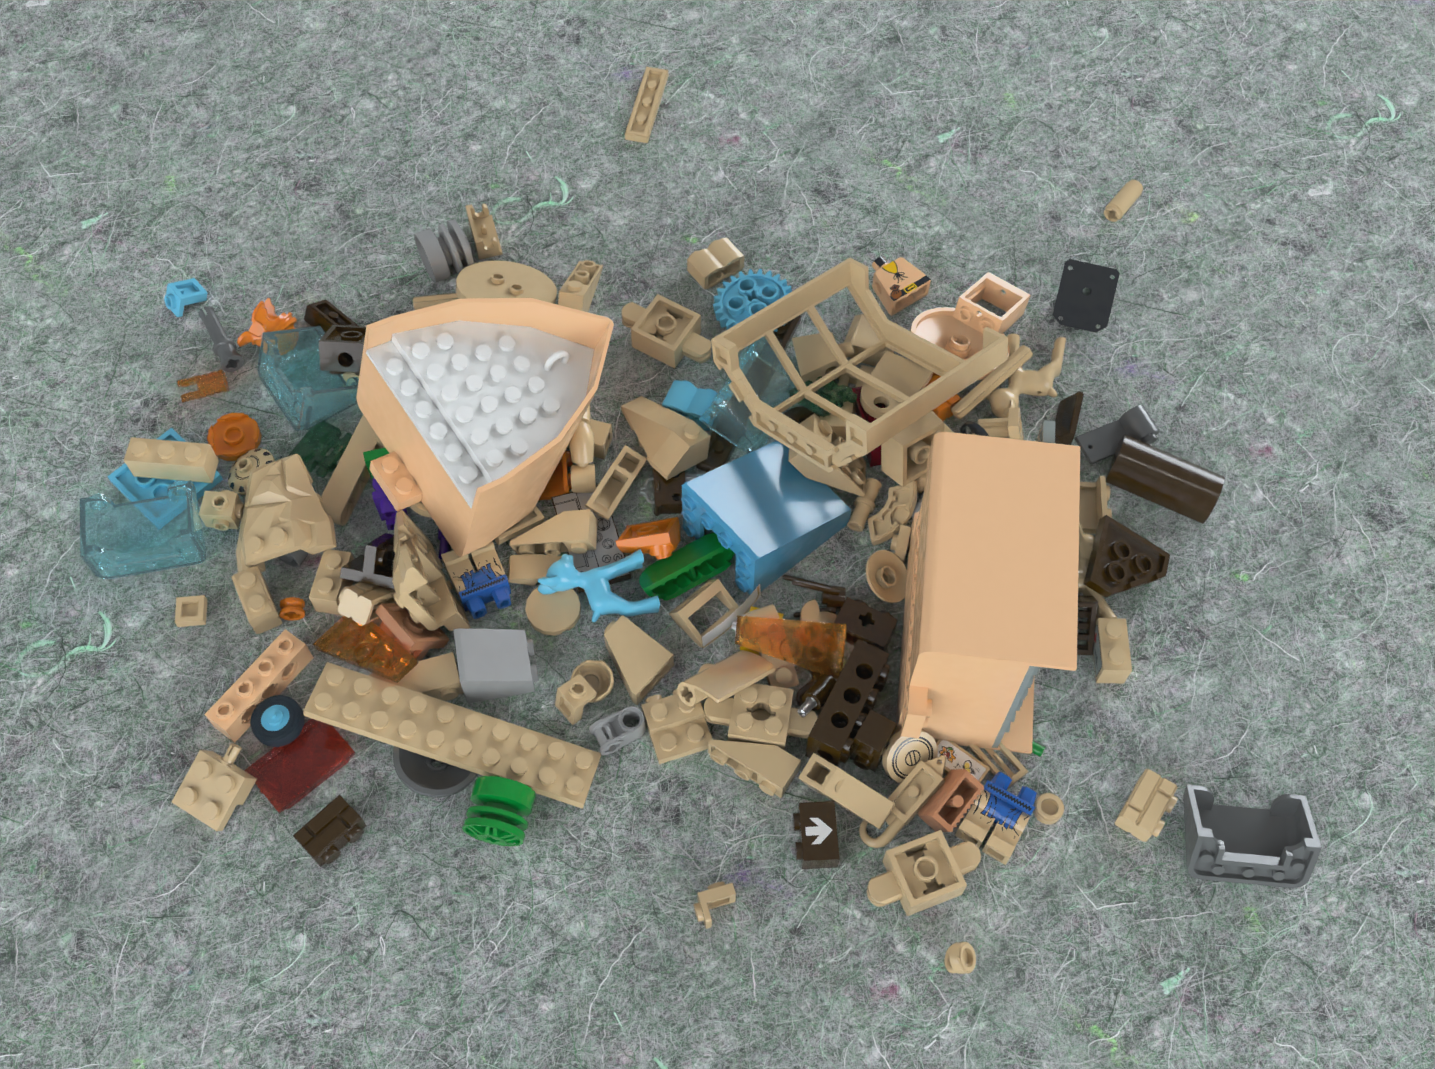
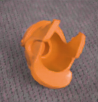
[237,298,298,355]

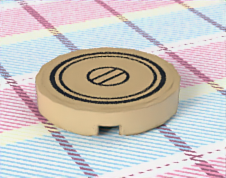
[882,730,938,784]

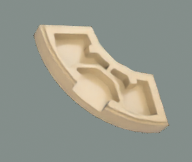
[867,481,917,546]

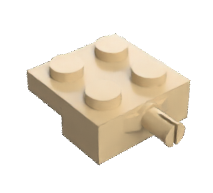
[172,743,257,831]

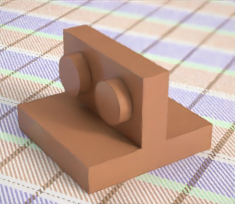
[375,603,450,665]

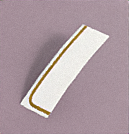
[702,584,761,649]

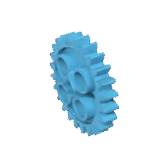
[713,269,792,332]

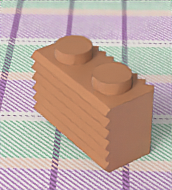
[917,768,984,832]

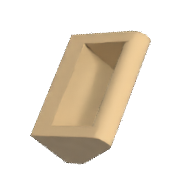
[669,579,739,648]

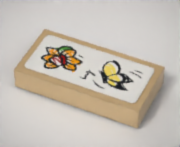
[936,740,991,783]

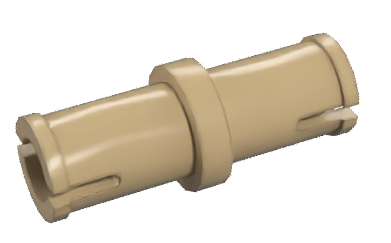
[847,478,882,532]

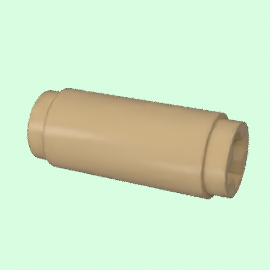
[1104,180,1143,222]

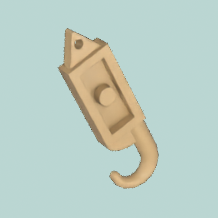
[859,755,946,848]

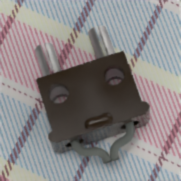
[640,468,702,516]

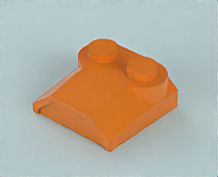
[615,517,681,559]

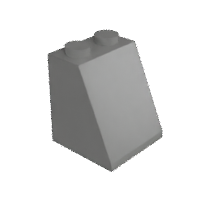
[453,628,539,703]

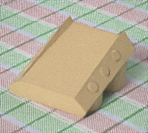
[844,314,898,366]

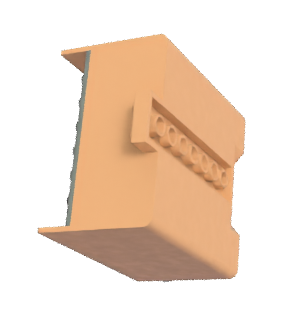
[895,420,1080,754]

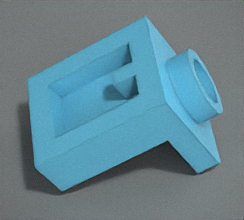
[164,278,208,317]

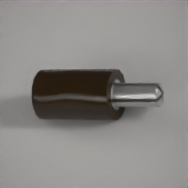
[797,674,836,717]

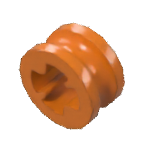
[279,597,305,621]

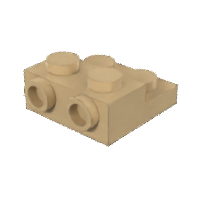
[641,689,713,764]

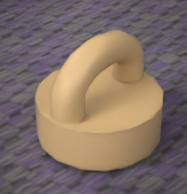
[944,942,976,974]

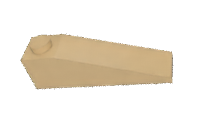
[621,396,710,480]

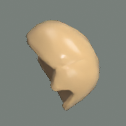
[570,660,614,703]

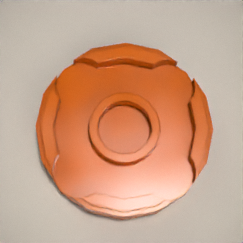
[207,413,262,461]

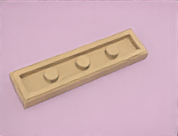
[625,67,669,143]

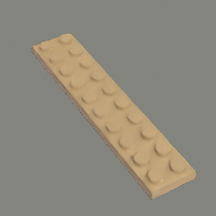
[303,662,601,809]

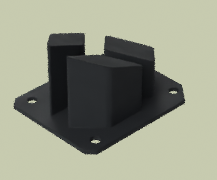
[1053,259,1120,333]

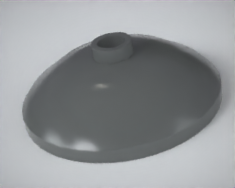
[393,746,477,797]

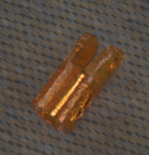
[177,369,229,403]

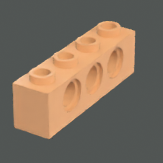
[204,629,313,743]

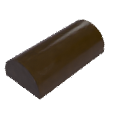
[1106,434,1225,524]

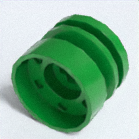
[462,776,536,847]

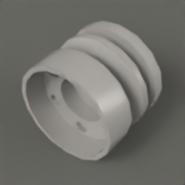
[414,219,474,283]

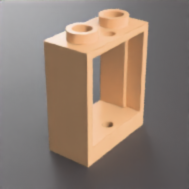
[953,272,1031,334]

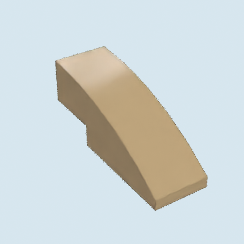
[585,445,647,520]

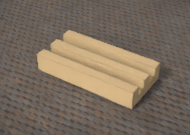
[968,742,1028,789]

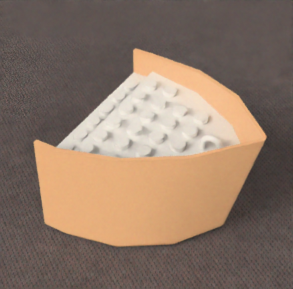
[356,298,614,557]

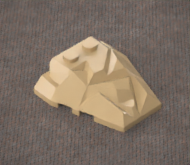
[236,454,337,573]
[392,510,471,631]

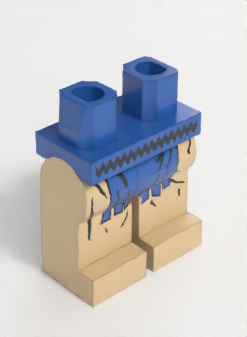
[441,541,512,619]
[955,772,1037,865]

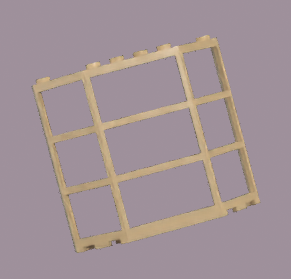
[711,258,1008,473]

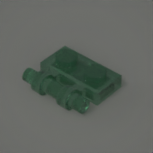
[789,376,857,417]
[287,418,352,478]

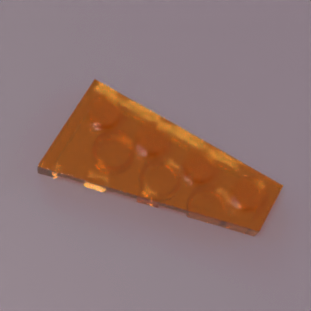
[735,615,847,679]

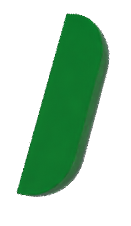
[639,533,735,601]

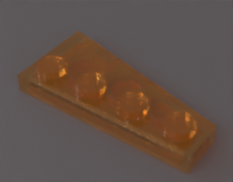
[313,616,418,683]

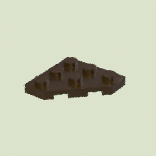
[1084,515,1170,598]

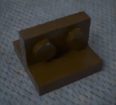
[340,533,395,589]

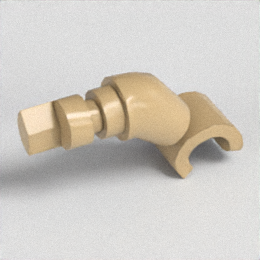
[569,404,596,493]

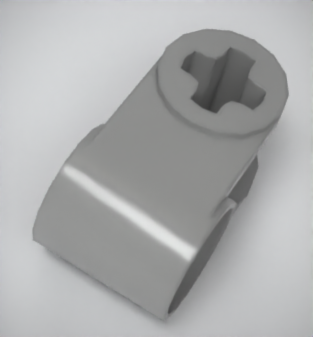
[589,706,646,755]

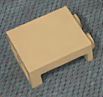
[1079,476,1112,534]

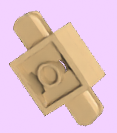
[622,294,711,368]
[704,683,818,750]
[867,830,981,916]

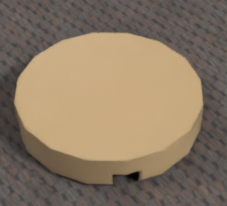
[525,587,581,636]

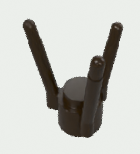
[783,574,846,618]

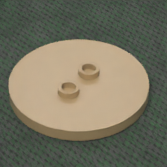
[456,261,557,304]

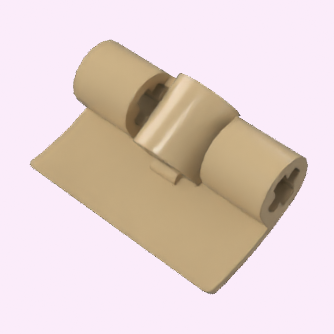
[677,650,775,706]

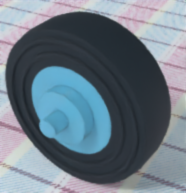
[250,695,305,747]

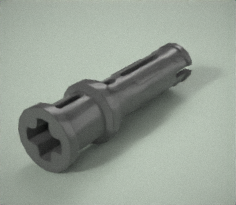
[198,306,244,372]

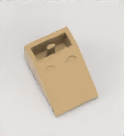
[788,413,866,497]

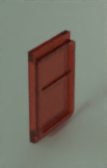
[244,719,356,814]

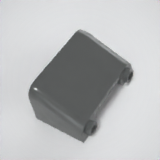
[1183,784,1322,888]

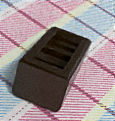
[1077,595,1098,655]

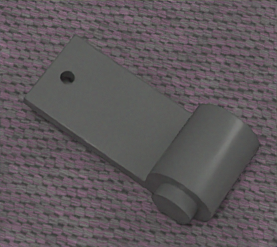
[1075,405,1160,465]

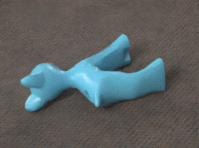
[537,549,660,622]

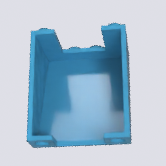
[681,440,851,595]

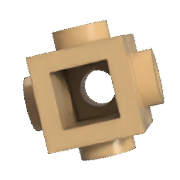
[199,490,244,531]

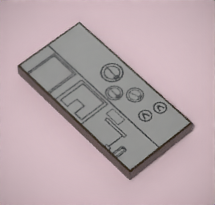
[551,485,632,593]

